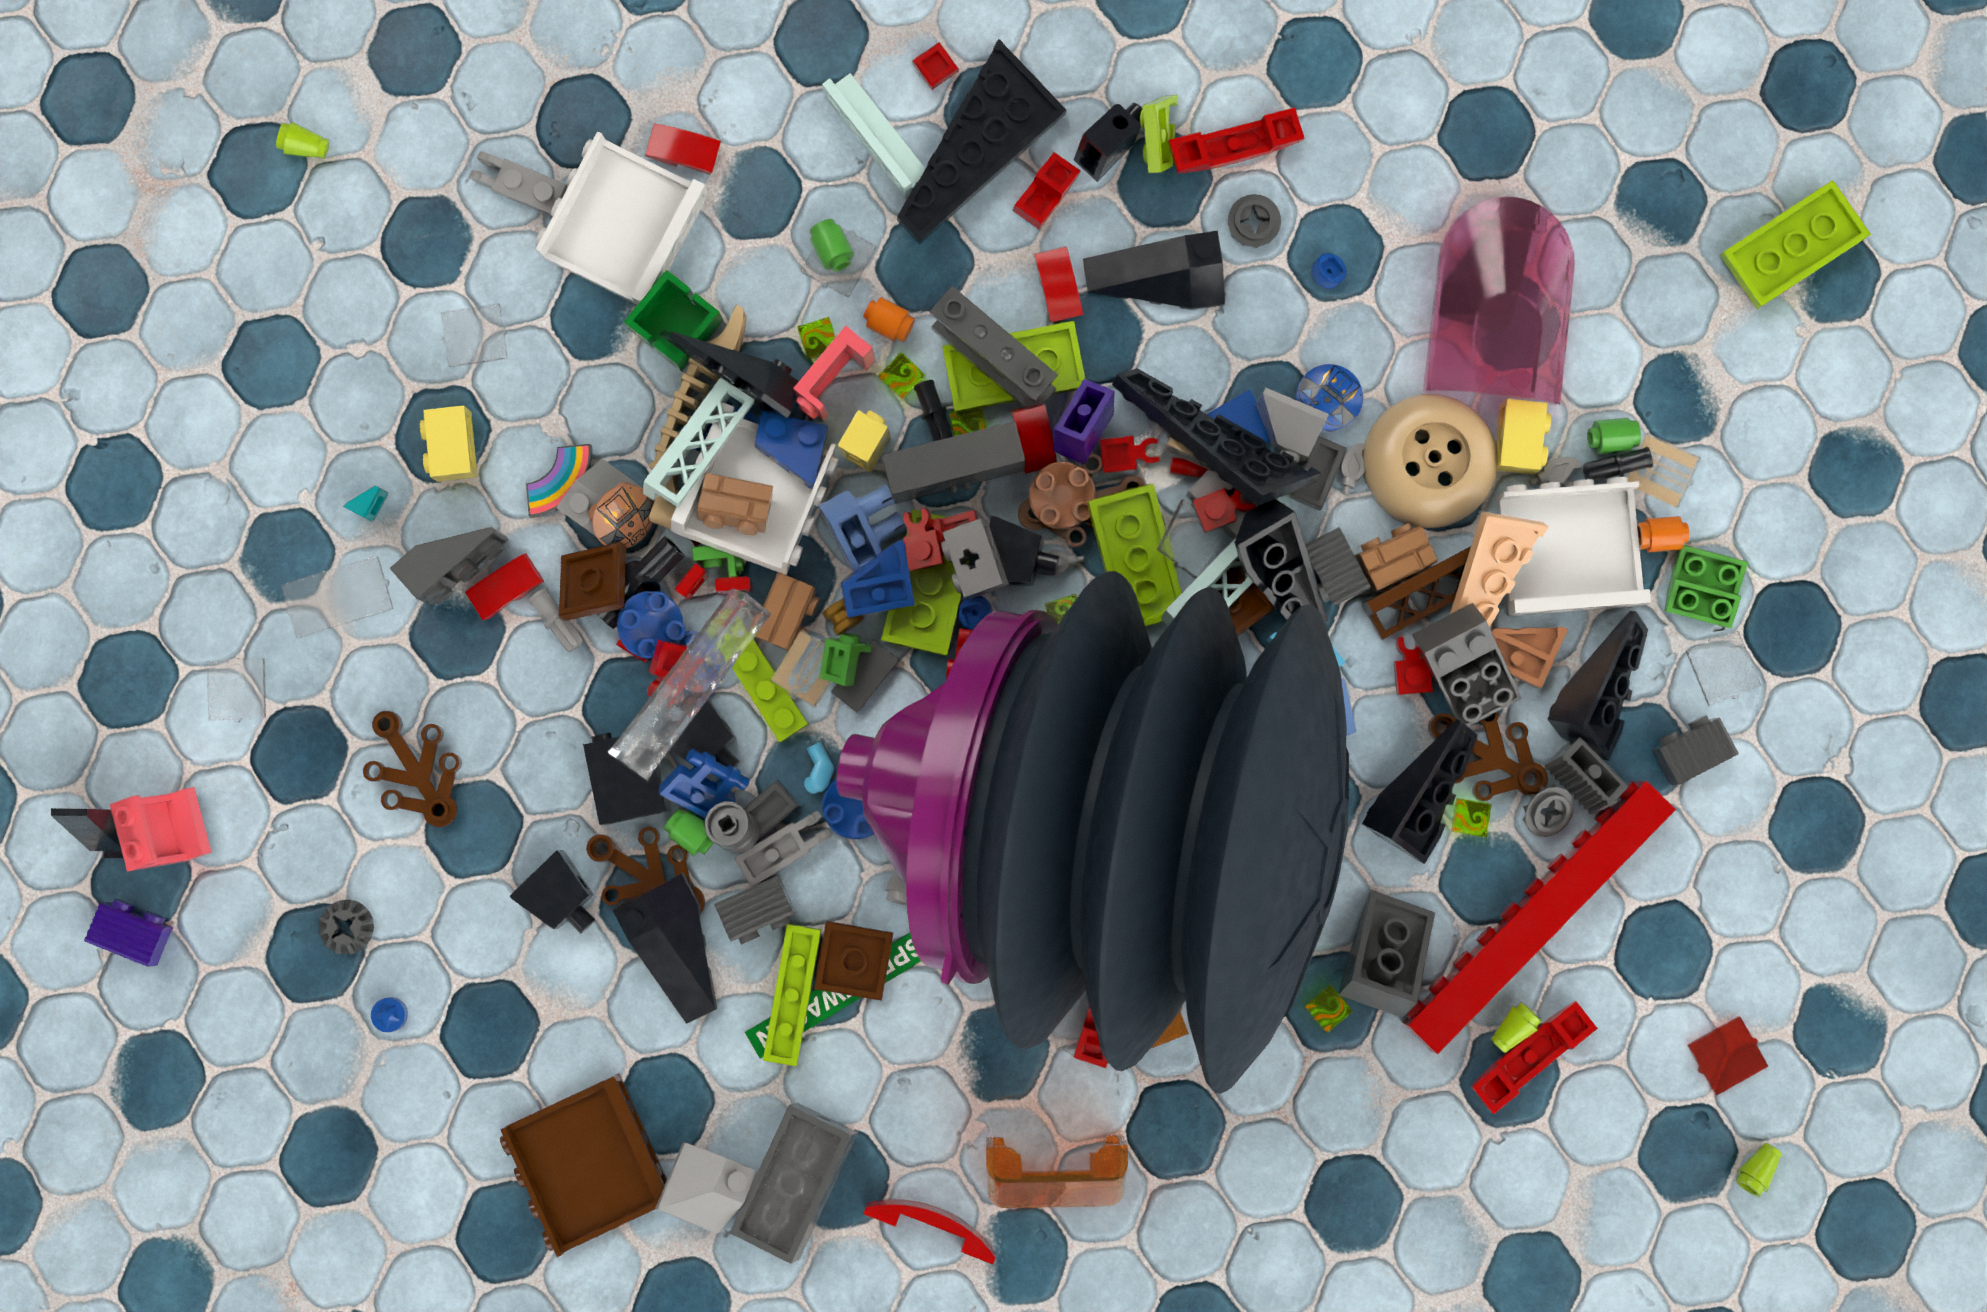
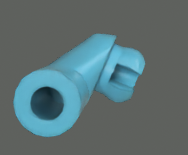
[804,742,834,794]

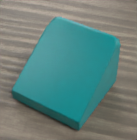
[343,485,388,522]

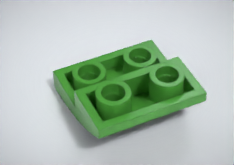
[1664,545,1748,629]

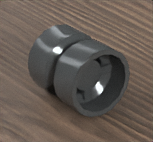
[705,802,760,853]

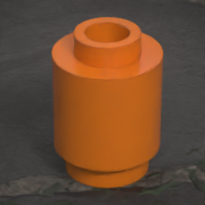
[863,297,915,342]
[1637,516,1689,552]

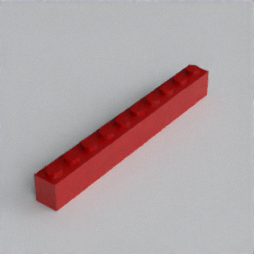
[1402,780,1676,1055]

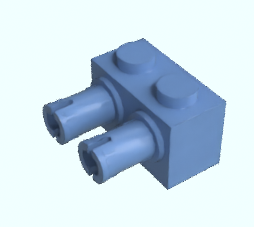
[818,484,907,572]

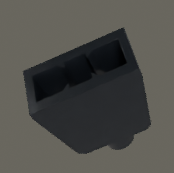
[1073,102,1143,182]
[989,515,1060,586]
[655,692,740,767]
[510,850,596,934]

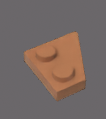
[1491,627,1568,689]

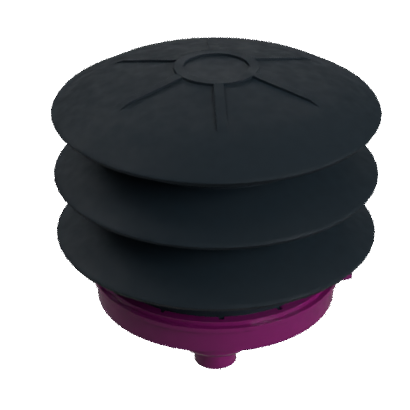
[837,571,1349,1094]

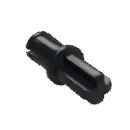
[913,380,953,442]
[1583,446,1653,481]

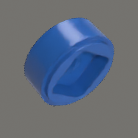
[1311,253,1347,289]
[958,596,993,630]
[371,997,408,1032]

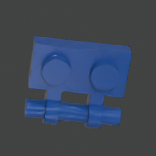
[659,749,750,818]

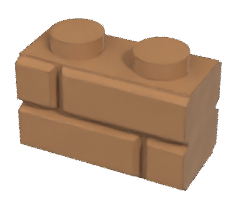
[698,473,773,535]
[1355,523,1438,592]
[751,572,820,652]

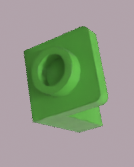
[692,546,744,577]
[819,633,872,686]

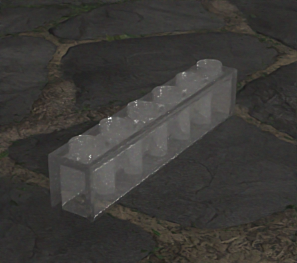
[608,588,772,780]

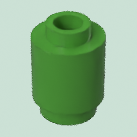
[810,219,854,272]
[1587,418,1641,454]
[664,808,714,856]

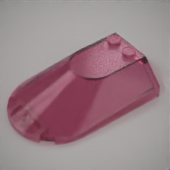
[1423,196,1575,405]

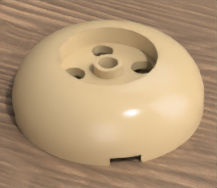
[1362,394,1498,528]

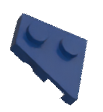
[755,411,828,489]
[841,540,915,617]

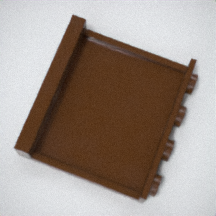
[500,1073,667,1257]

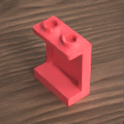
[793,326,875,421]
[110,787,212,872]

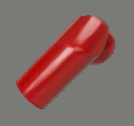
[1170,456,1210,478]

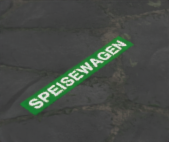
[745,933,921,1059]

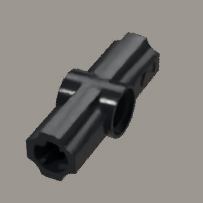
[597,536,685,629]

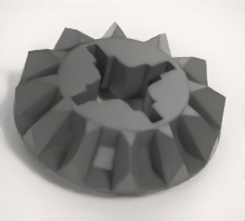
[1227,194,1281,249]
[1522,784,1574,837]
[318,900,374,954]

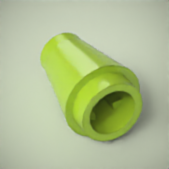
[276,122,330,159]
[1491,1002,1541,1053]
[1735,1143,1783,1197]

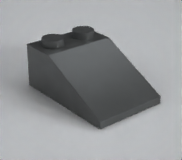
[1338,890,1435,1018]

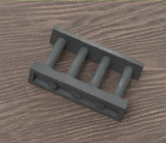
[930,286,1058,407]

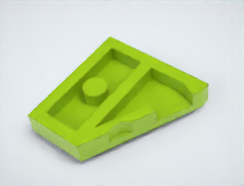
[1140,95,1178,173]

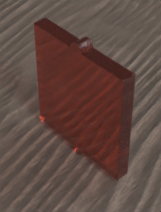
[1687,1016,1768,1095]

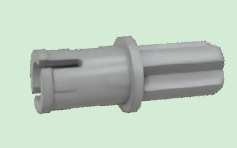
[529,588,583,652]

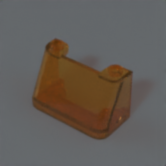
[986,1135,1128,1208]

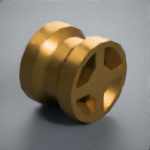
[822,598,865,636]

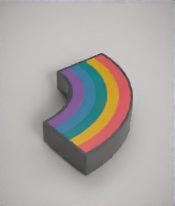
[526,444,592,518]

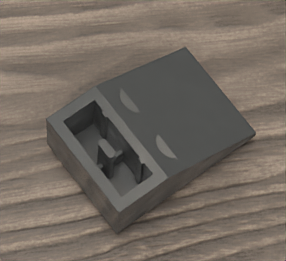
[389,527,509,606]
[1411,603,1522,726]

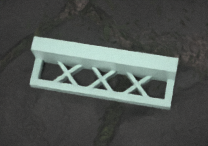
[822,73,926,200]
[643,377,755,507]
[1161,540,1253,626]

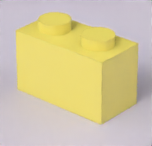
[1496,399,1551,475]
[420,405,478,482]
[837,410,891,473]

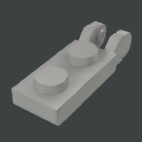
[469,151,568,217]
[734,811,833,887]

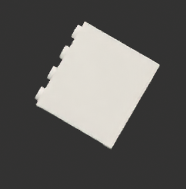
[535,131,709,305]
[671,402,839,575]
[1497,477,1651,616]

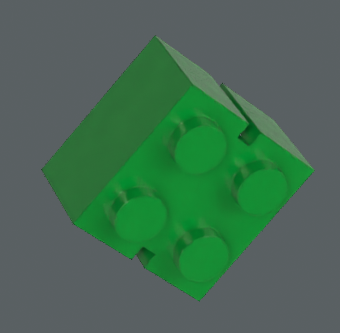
[624,270,724,372]

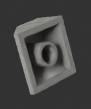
[1256,387,1329,464]
[556,459,655,537]
[656,1142,757,1234]

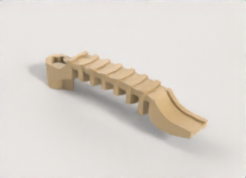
[649,304,747,530]

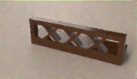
[1362,546,1471,640]

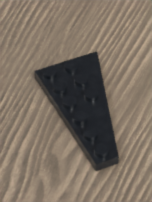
[897,39,1067,245]
[1112,368,1322,506]

